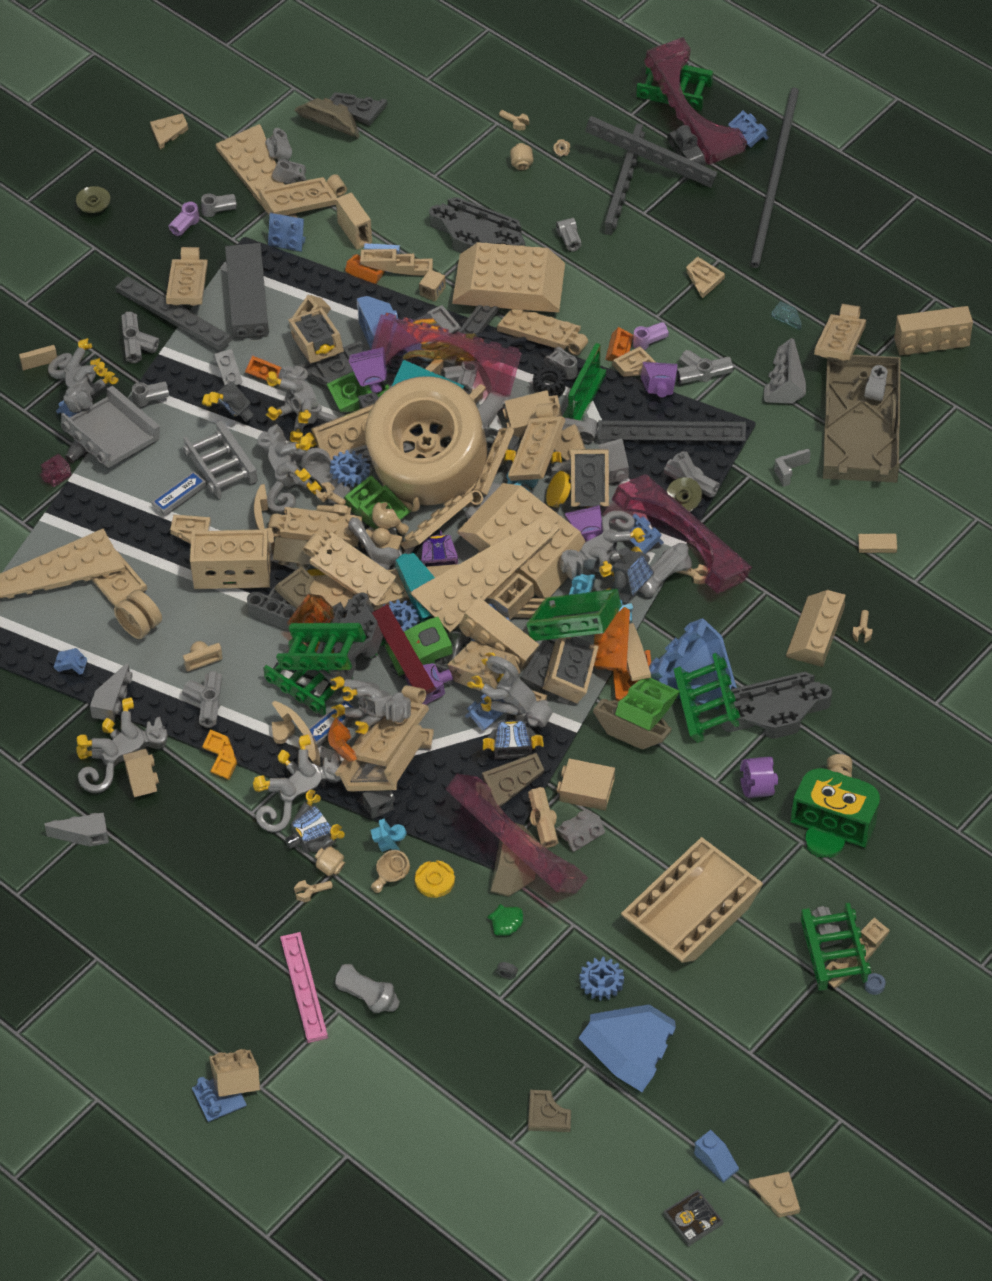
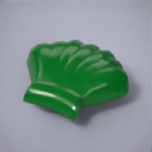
[487,904,523,935]

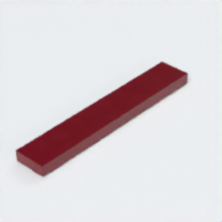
[372,604,436,695]

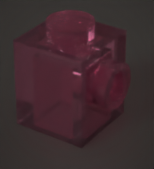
[41,454,71,487]

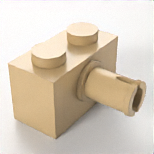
[123,749,159,797]

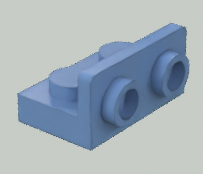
[728,111,769,148]
[626,513,664,554]
[465,694,505,731]

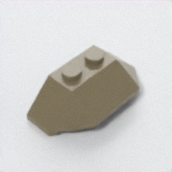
[295,98,360,139]
[593,699,672,749]
[490,820,541,897]

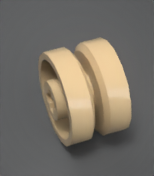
[114,590,162,639]

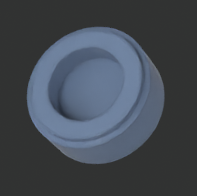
[864,973,885,995]

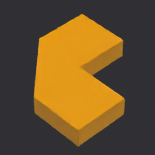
[202,730,238,780]

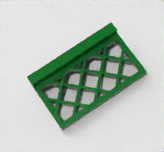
[562,343,606,421]

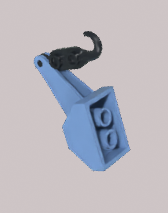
[357,296,434,385]

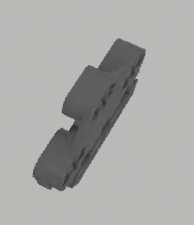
[429,197,526,253]
[317,592,383,685]
[719,672,832,739]

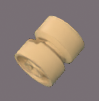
[827,754,852,777]

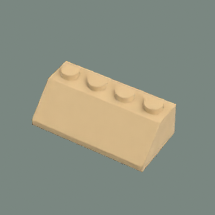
[786,590,846,667]

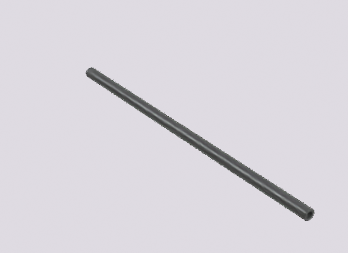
[751,88,799,268]

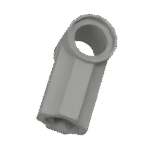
[201,194,236,217]
[556,218,582,252]
[132,382,169,407]
[562,418,598,443]
[812,906,842,948]

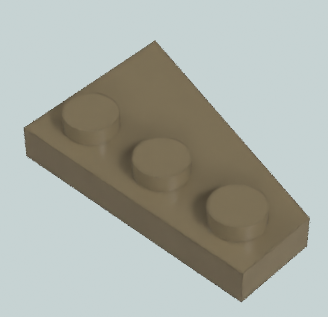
[482,753,544,809]

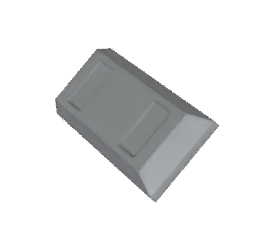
[427,305,461,336]

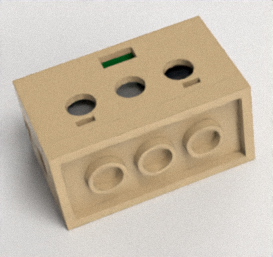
[190,530,271,589]

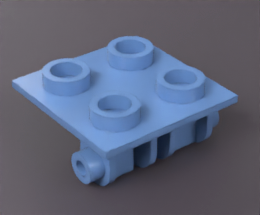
[268,213,306,252]
[192,1077,247,1122]

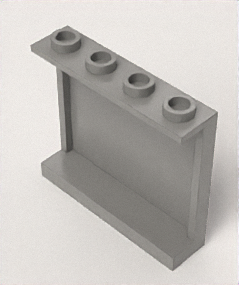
[61,386,160,468]

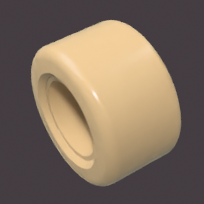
[365,376,487,505]

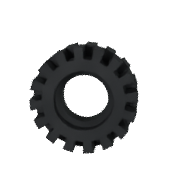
[533,365,566,397]

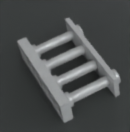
[182,420,258,499]

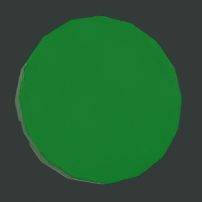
[805,828,845,858]

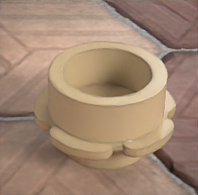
[554,139,570,156]

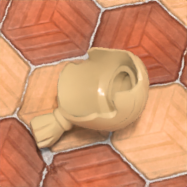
[372,502,409,535]
[371,850,410,893]

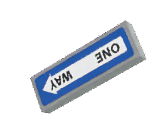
[151,471,206,516]
[309,700,357,747]

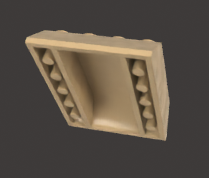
[452,243,565,313]
[457,483,586,599]
[621,837,763,963]

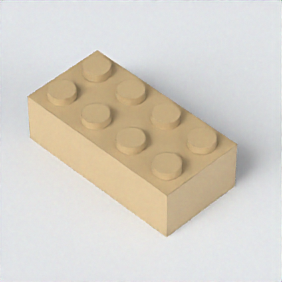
[894,306,973,356]
[458,597,539,674]

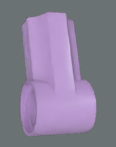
[169,202,199,236]
[633,322,669,350]

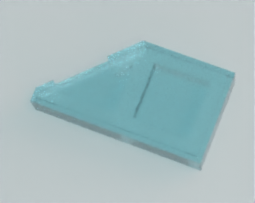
[771,301,802,329]

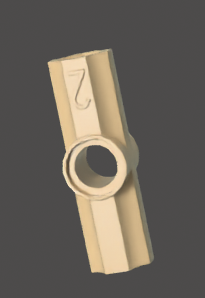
[528,787,558,848]

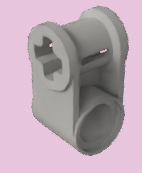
[265,128,292,160]
[272,159,306,184]
[544,347,578,379]
[864,365,888,401]

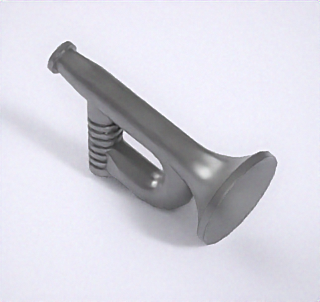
[435,631,470,685]

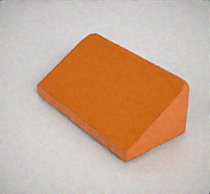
[345,254,385,284]
[605,327,634,361]
[245,356,281,385]

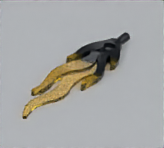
[403,332,527,361]

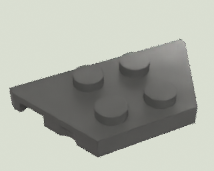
[298,340,362,387]

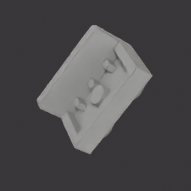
[555,809,605,852]

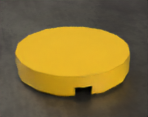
[546,471,571,508]
[415,860,455,898]

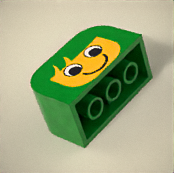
[791,768,880,848]

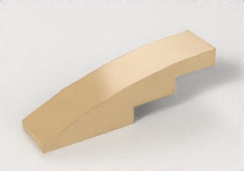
[360,249,433,276]
[626,623,651,681]

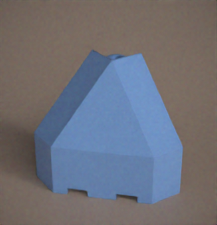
[649,618,737,709]
[579,1004,676,1092]

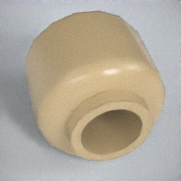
[510,143,533,170]
[315,846,345,876]

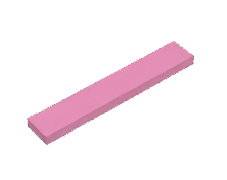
[280,932,328,1043]

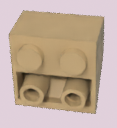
[485,573,534,620]
[209,1049,260,1097]

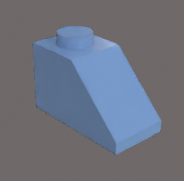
[694,1130,739,1183]

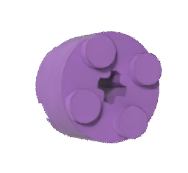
[740,757,778,798]

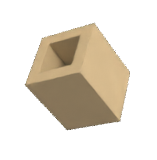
[419,270,446,301]

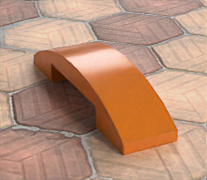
[328,718,357,761]

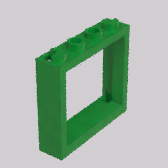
[526,589,622,641]

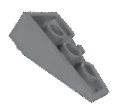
[764,338,806,403]
[551,439,629,483]

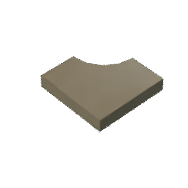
[274,566,315,614]
[528,1090,571,1132]

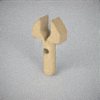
[499,110,529,131]
[316,482,346,505]
[317,504,351,515]
[677,564,709,584]
[852,610,872,643]
[294,880,333,902]

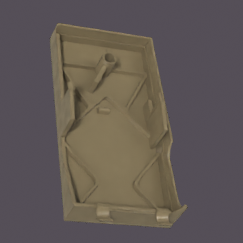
[823,355,900,483]

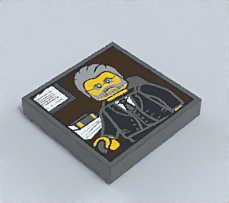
[663,1190,723,1247]

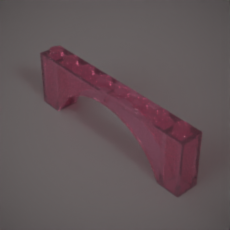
[645,37,747,165]
[371,312,522,396]
[611,474,752,593]
[446,774,588,893]

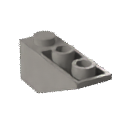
[90,663,133,721]
[44,813,109,846]

